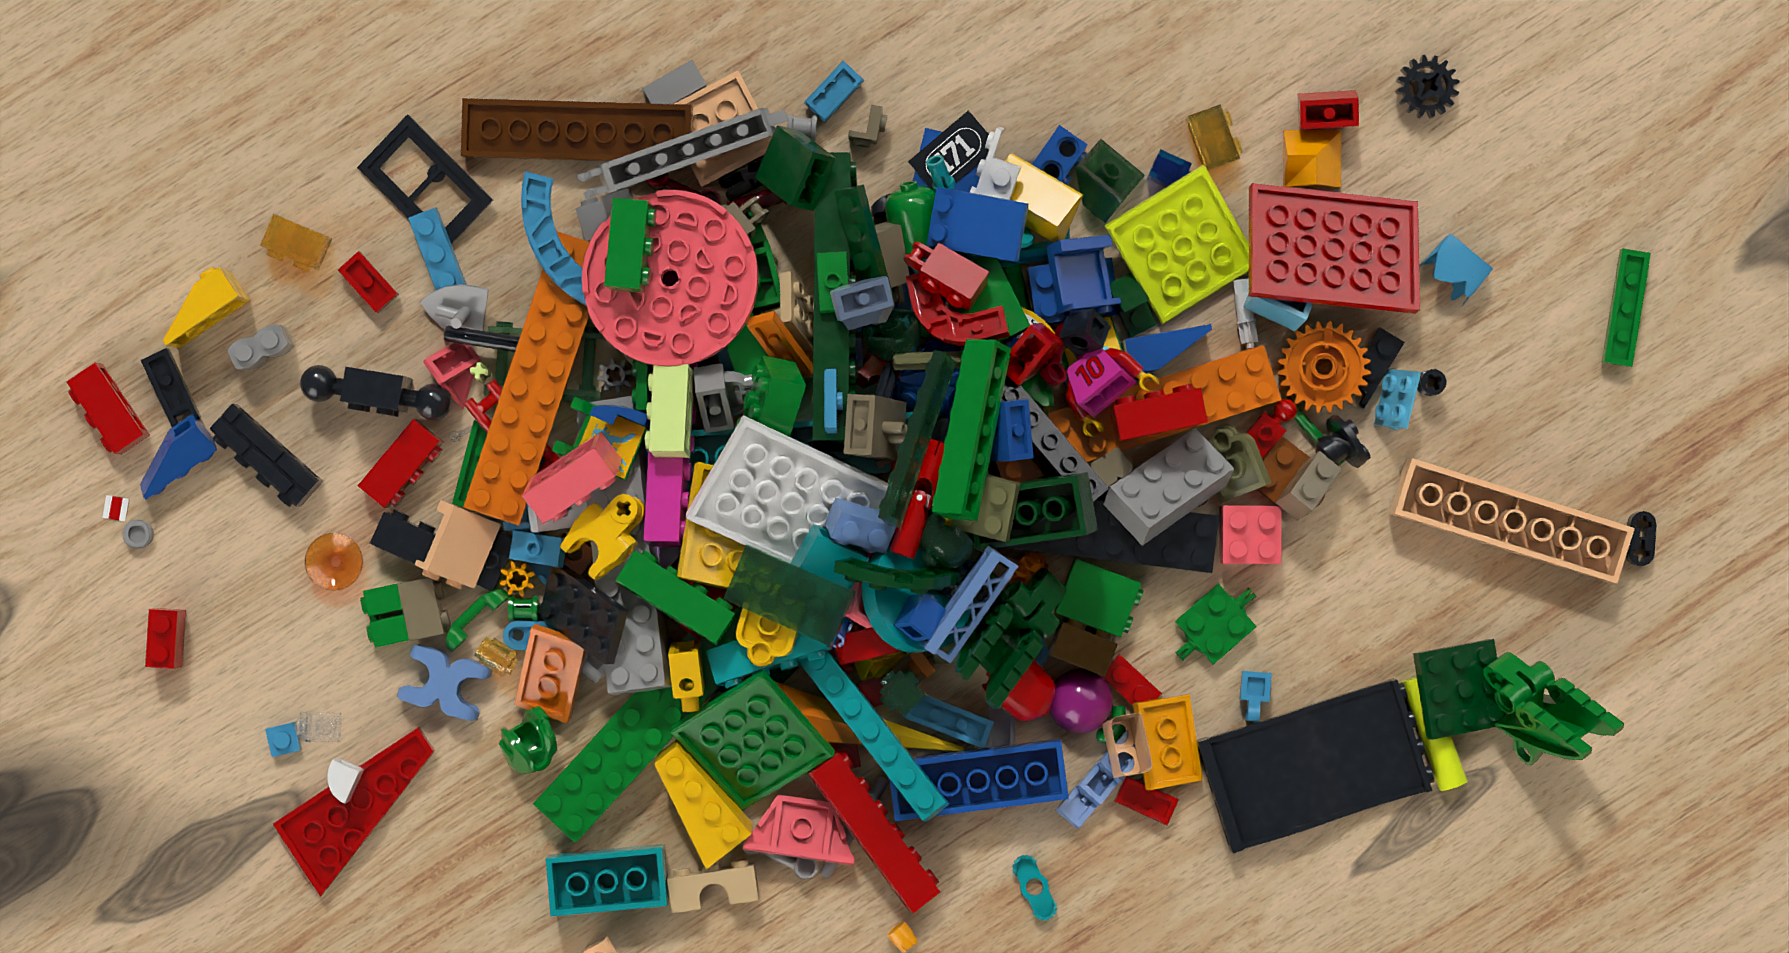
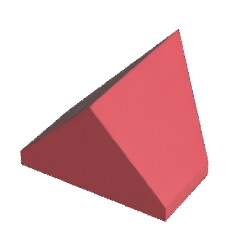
[423,343,481,409]

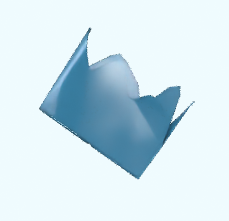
[1419,234,1493,306]

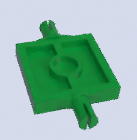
[1175,583,1257,665]

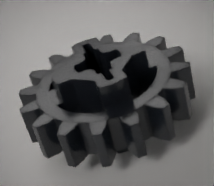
[1395,55,1460,119]

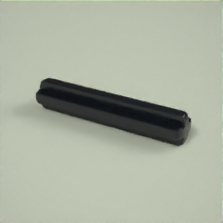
[444,326,520,352]

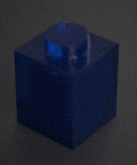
[1146,149,1192,188]

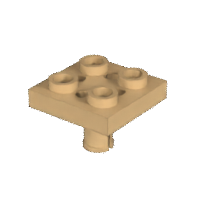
[761,271,814,351]

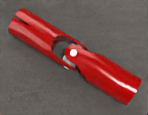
[889,439,945,559]

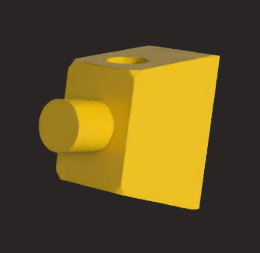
[668,640,705,712]

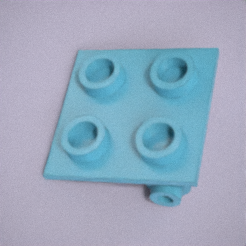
[1374,369,1421,430]

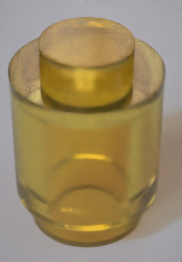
[474,637,519,677]

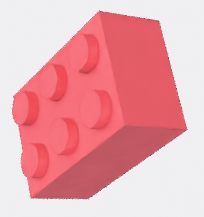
[522,431,622,524]

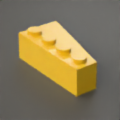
[654,739,753,870]

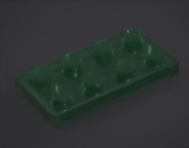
[723,544,856,647]

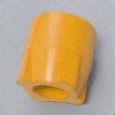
[887,921,918,953]

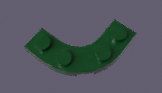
[834,557,958,594]

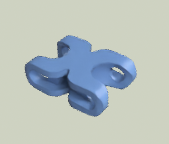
[397,644,493,721]

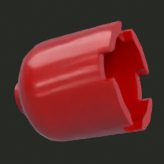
[982,659,1056,721]

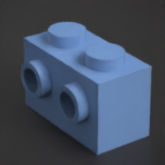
[825,497,896,553]

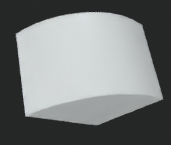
[327,757,364,804]

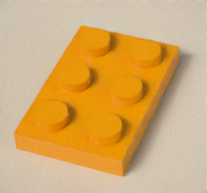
[1133,694,1203,790]

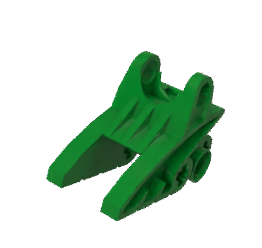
[1483,652,1624,765]

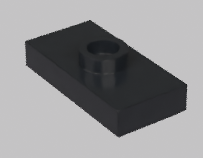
[476,531,512,591]

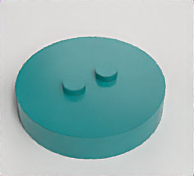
[862,534,971,653]

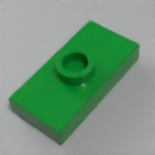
[817,252,848,313]

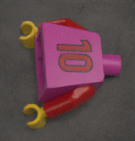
[1066,348,1159,437]

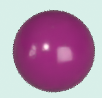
[1049,669,1113,734]

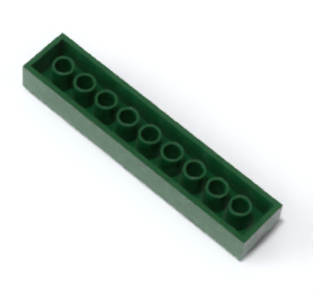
[813,152,857,451]

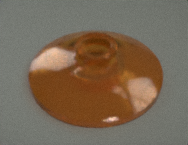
[305,533,363,591]

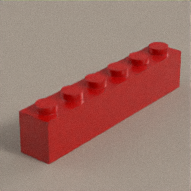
[806,752,941,914]

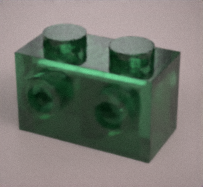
[879,668,925,716]

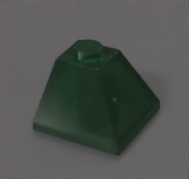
[1075,139,1145,223]

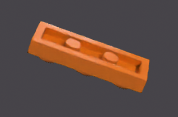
[747,311,813,379]

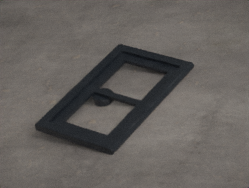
[357,114,494,244]

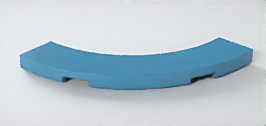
[521,171,587,306]

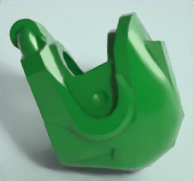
[499,706,558,774]

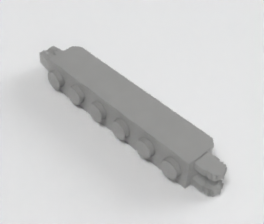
[577,107,788,199]

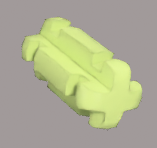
[470,362,492,383]

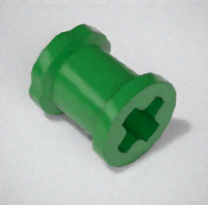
[508,595,540,621]

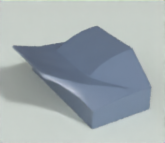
[830,276,894,330]

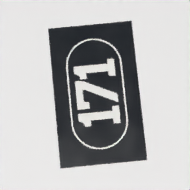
[908,110,989,189]

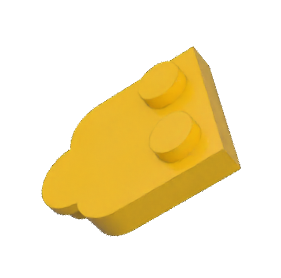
[736,586,807,667]

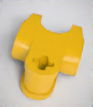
[560,494,645,580]

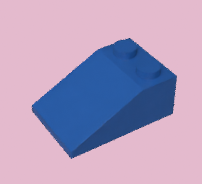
[926,187,1029,262]
[1026,257,1118,325]
[1120,324,1212,381]

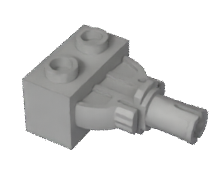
[694,363,753,433]

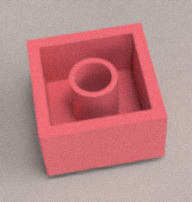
[1219,505,1282,564]

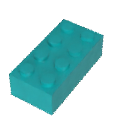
[545,844,670,917]

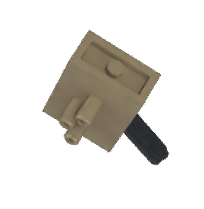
[844,363,917,461]

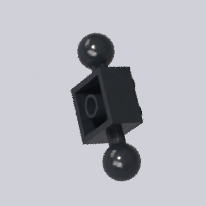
[300,365,452,421]

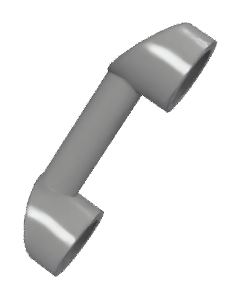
[742,837,818,880]

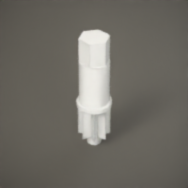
[1233,279,1258,349]

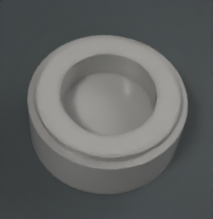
[122,520,154,549]

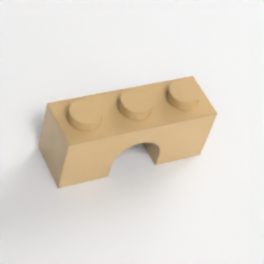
[667,859,760,914]

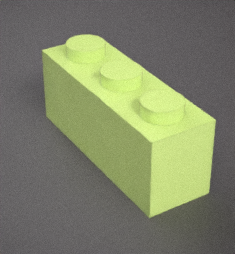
[645,364,694,458]

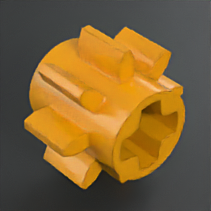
[499,560,535,596]

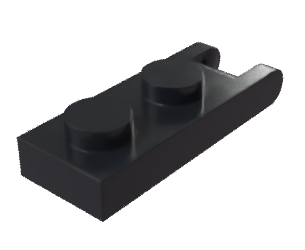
[1358,327,1405,409]
[141,348,201,427]

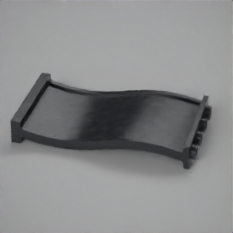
[1196,678,1434,853]

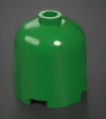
[885,181,936,254]

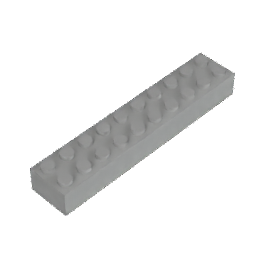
[576,396,672,695]

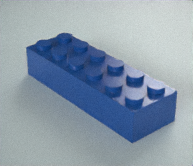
[889,739,1069,821]

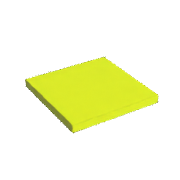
[1104,165,1249,325]

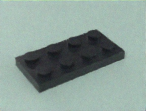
[539,564,628,664]

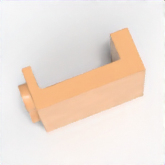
[415,500,501,590]

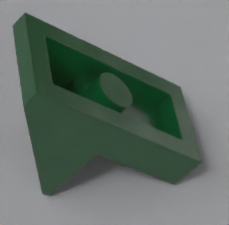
[1110,273,1157,338]

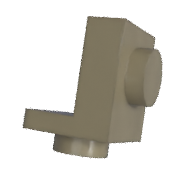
[848,105,887,148]

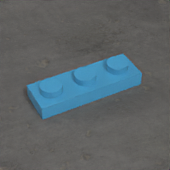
[408,207,467,290]
[903,690,994,749]

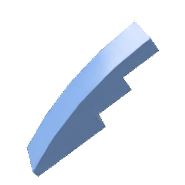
[1055,729,1138,829]

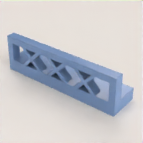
[921,546,1018,664]

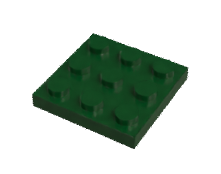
[1413,639,1507,740]

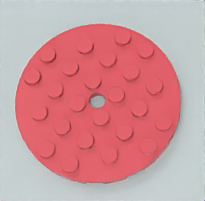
[582,190,759,366]

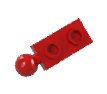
[1246,399,1297,458]

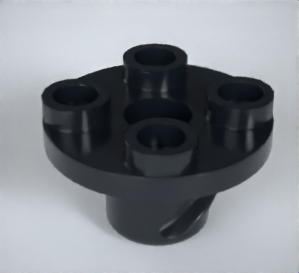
[1315,415,1371,468]

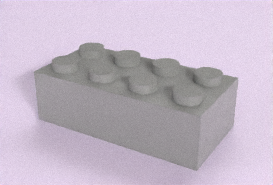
[1104,428,1234,546]

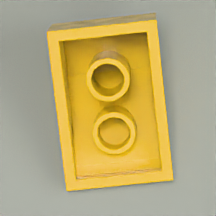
[162,267,251,349]

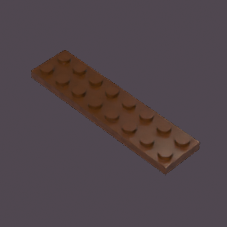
[461,98,693,161]

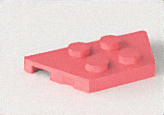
[742,795,854,866]

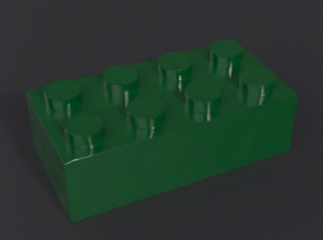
[973,472,1098,551]

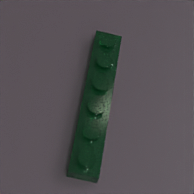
[878,350,956,528]

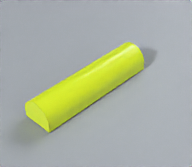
[1399,676,1468,791]

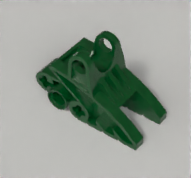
[955,568,1066,709]

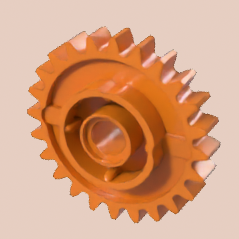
[1278,321,1371,414]

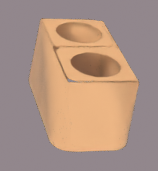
[1102,712,1152,778]

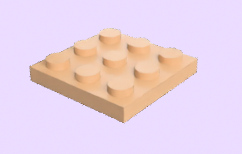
[674,71,772,188]

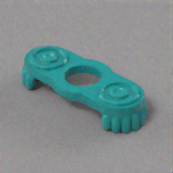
[1012,855,1057,921]

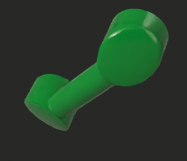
[445,589,509,652]

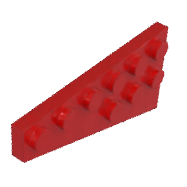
[273,727,435,896]

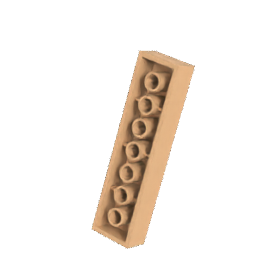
[1389,458,1635,584]

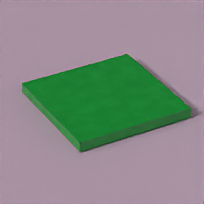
[670,670,835,811]

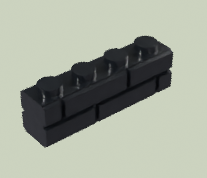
[210,403,323,507]

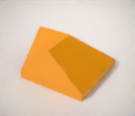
[1283,130,1341,188]

